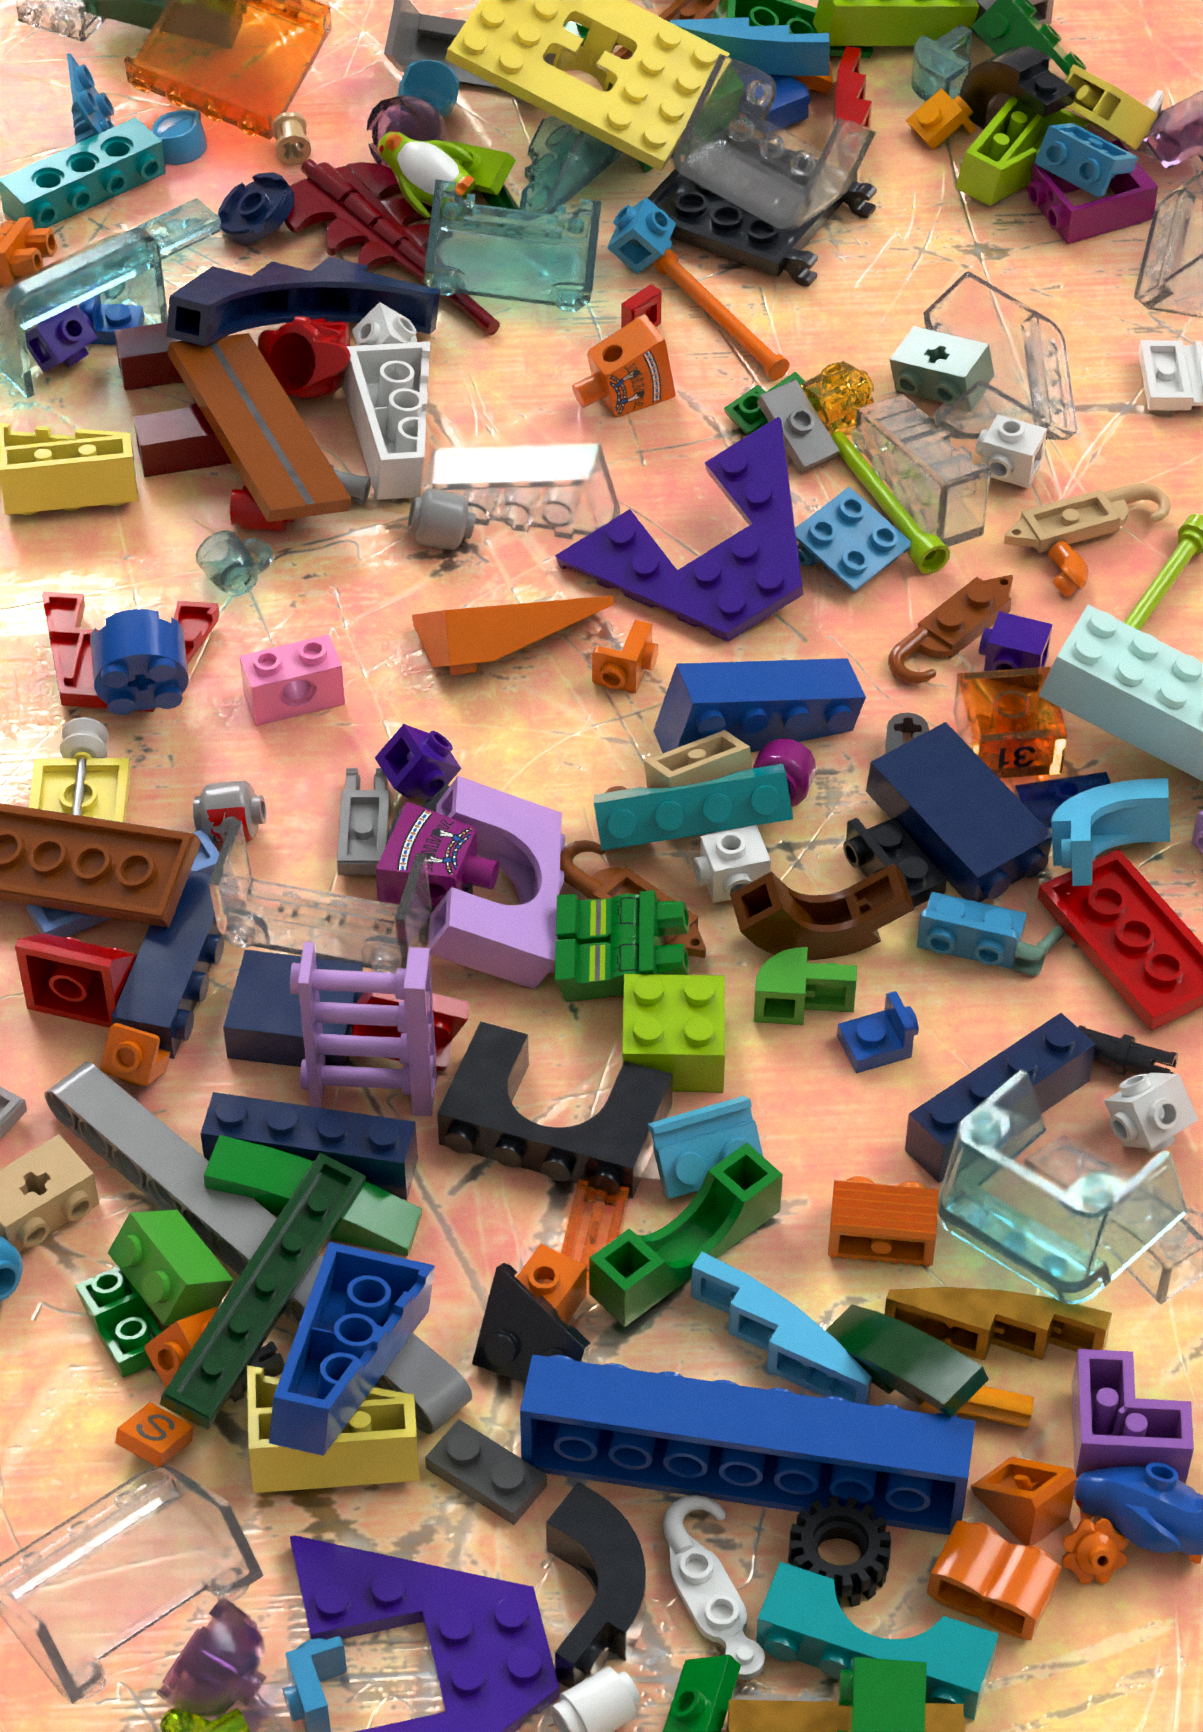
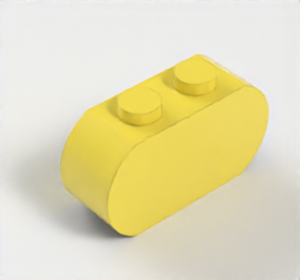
[1064,64,1158,150]

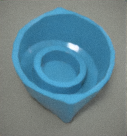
[150,110,207,165]

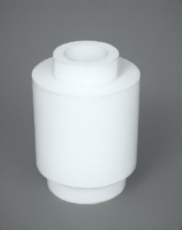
[550,1666,641,1732]

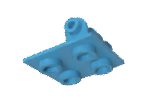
[67,53,114,144]
[795,486,911,592]

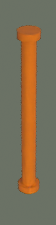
[653,249,790,380]

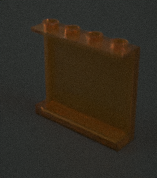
[124,0,332,140]

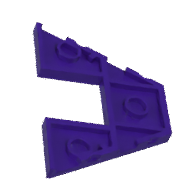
[555,416,804,642]
[290,1536,559,1732]

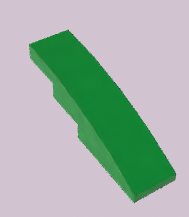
[204,1135,422,1256]

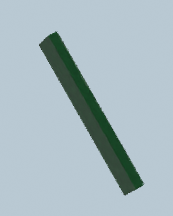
[160,1152,366,1430]

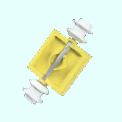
[29,717,131,823]

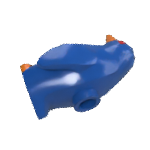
[1074,1463,1203,1564]

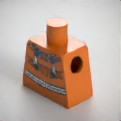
[572,314,676,417]

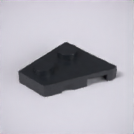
[472,1263,591,1383]

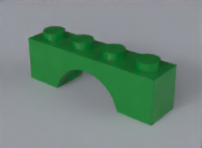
[589,1143,783,1327]

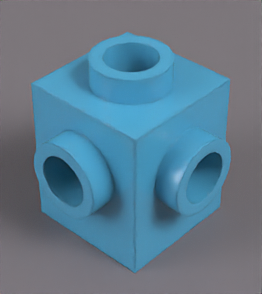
[607,197,676,274]

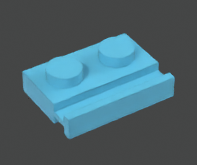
[648,1096,763,1199]

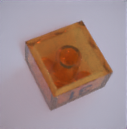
[953,667,1067,778]

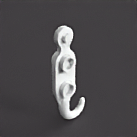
[662,1495,765,1680]

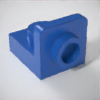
[79,286,144,345]
[837,991,919,1073]

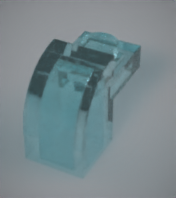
[911,24,972,101]

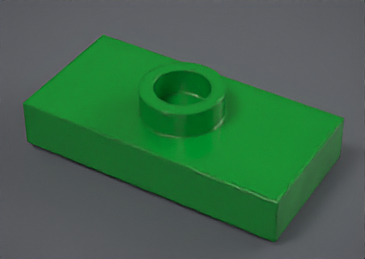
[663,1654,741,1732]

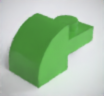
[754,947,857,1025]

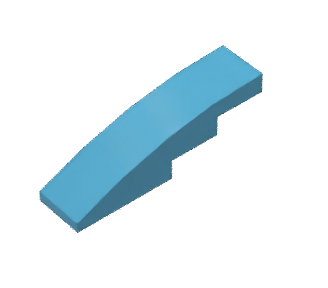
[691,1252,872,1405]

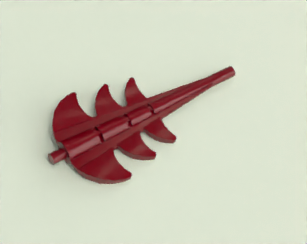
[284,159,500,335]

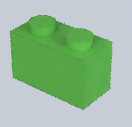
[107,1209,234,1325]

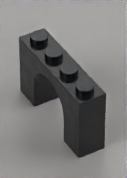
[437,1021,673,1199]

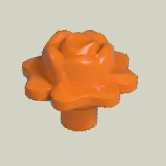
[1061,1518,1128,1584]

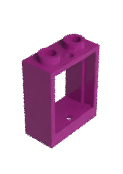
[1027,140,1158,244]

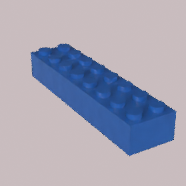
[520,1355,975,1535]

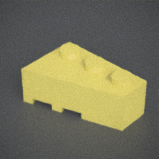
[0,423,138,515]
[247,1365,420,1493]

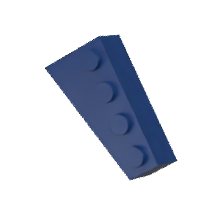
[653,658,866,753]
[269,1242,435,1456]

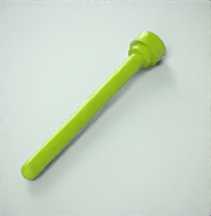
[831,431,950,574]
[1124,514,1203,631]

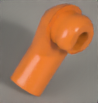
[1048,540,1089,597]

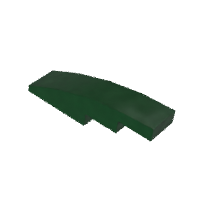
[825,1304,989,1418]

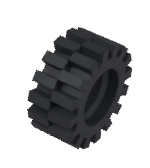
[788,1496,891,1608]

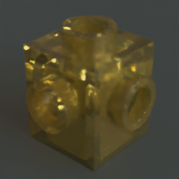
[801,361,876,434]

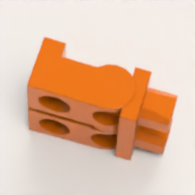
[0,217,57,291]

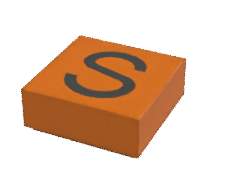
[115,1402,194,1468]

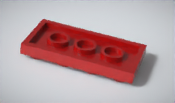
[1037,849,1203,1031]

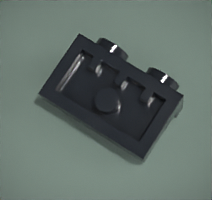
[843,817,947,907]

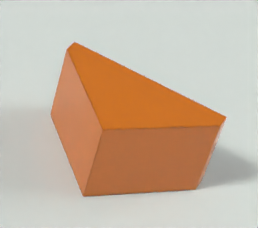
[971,1456,1077,1546]

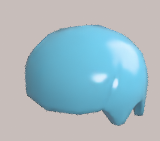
[397,59,460,122]

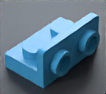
[1035,123,1139,197]
[917,892,1027,969]

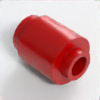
[230,485,295,531]

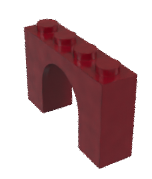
[114,322,232,478]

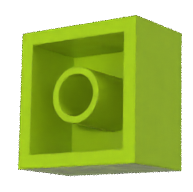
[622,974,725,1093]

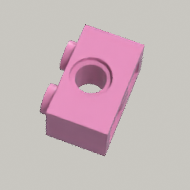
[239,634,345,726]

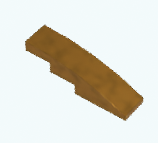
[884,1287,1112,1361]

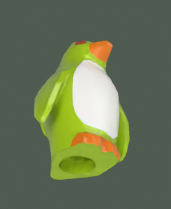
[377,131,476,219]

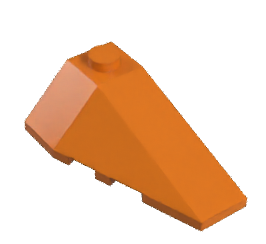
[412,595,615,675]

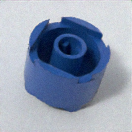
[90,609,189,715]

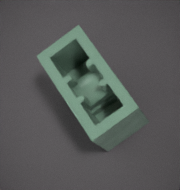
[889,326,995,409]

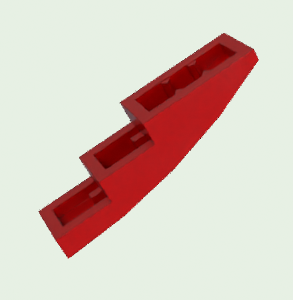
[833,46,872,172]

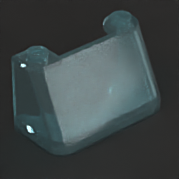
[424,179,602,312]

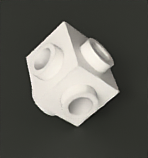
[352,302,417,346]
[975,414,1047,488]
[693,825,771,903]
[1104,1072,1199,1152]

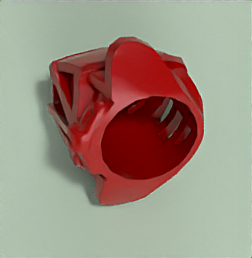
[258,316,351,400]

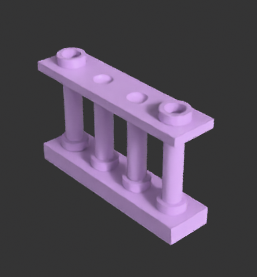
[290,942,437,1116]

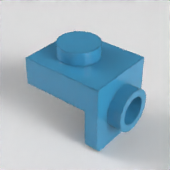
[282,1636,347,1732]

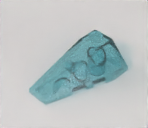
[518,116,622,225]

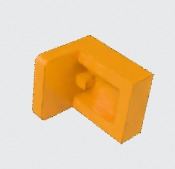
[905,88,977,150]

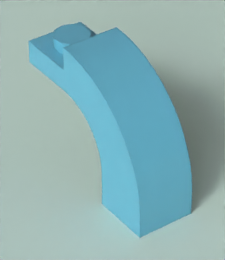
[1051,778,1170,886]

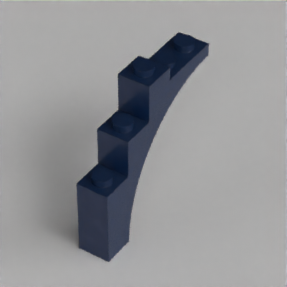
[167,257,440,346]

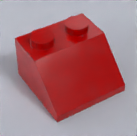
[15,933,137,1028]

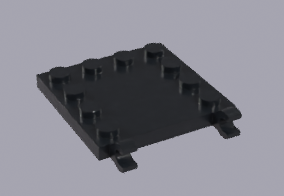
[648,124,877,286]

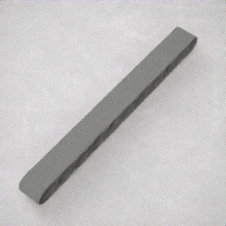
[45,1062,472,1435]

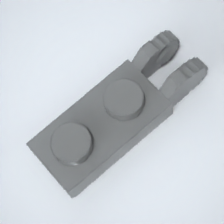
[337,768,390,875]

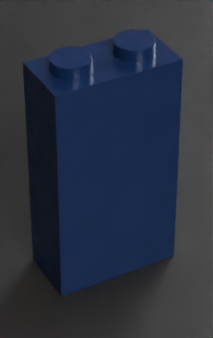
[866,722,1052,902]

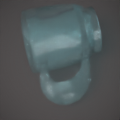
[195,530,273,597]

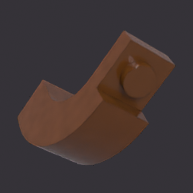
[730,863,915,960]

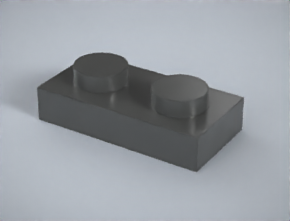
[425,1419,547,1525]

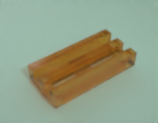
[561,1180,629,1280]

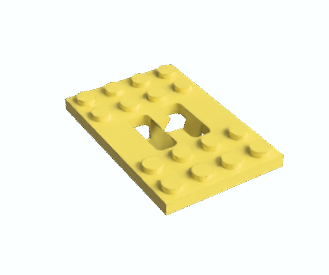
[445,0,730,171]

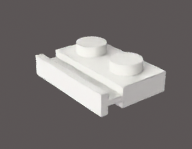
[1138,340,1203,411]

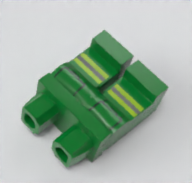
[555,890,689,1002]

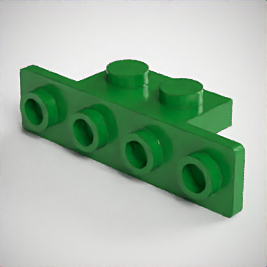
[971,0,1087,76]

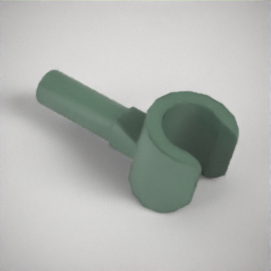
[1012,926,1065,976]

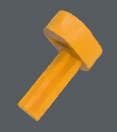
[919,1386,1034,1429]

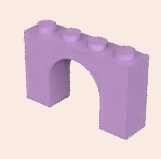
[428,776,565,990]

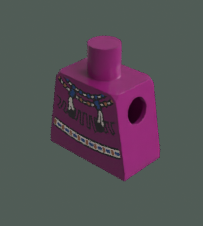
[376,802,499,908]

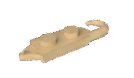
[1004,483,1171,553]

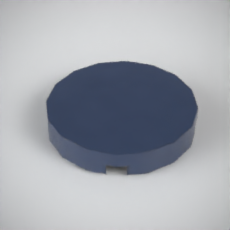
[218,172,294,244]

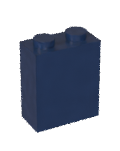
[223,949,364,1067]

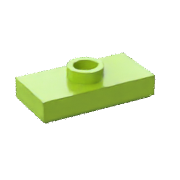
[451,141,516,195]

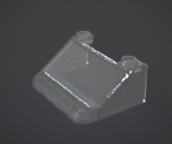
[923,271,1077,440]
[0,1465,264,1704]

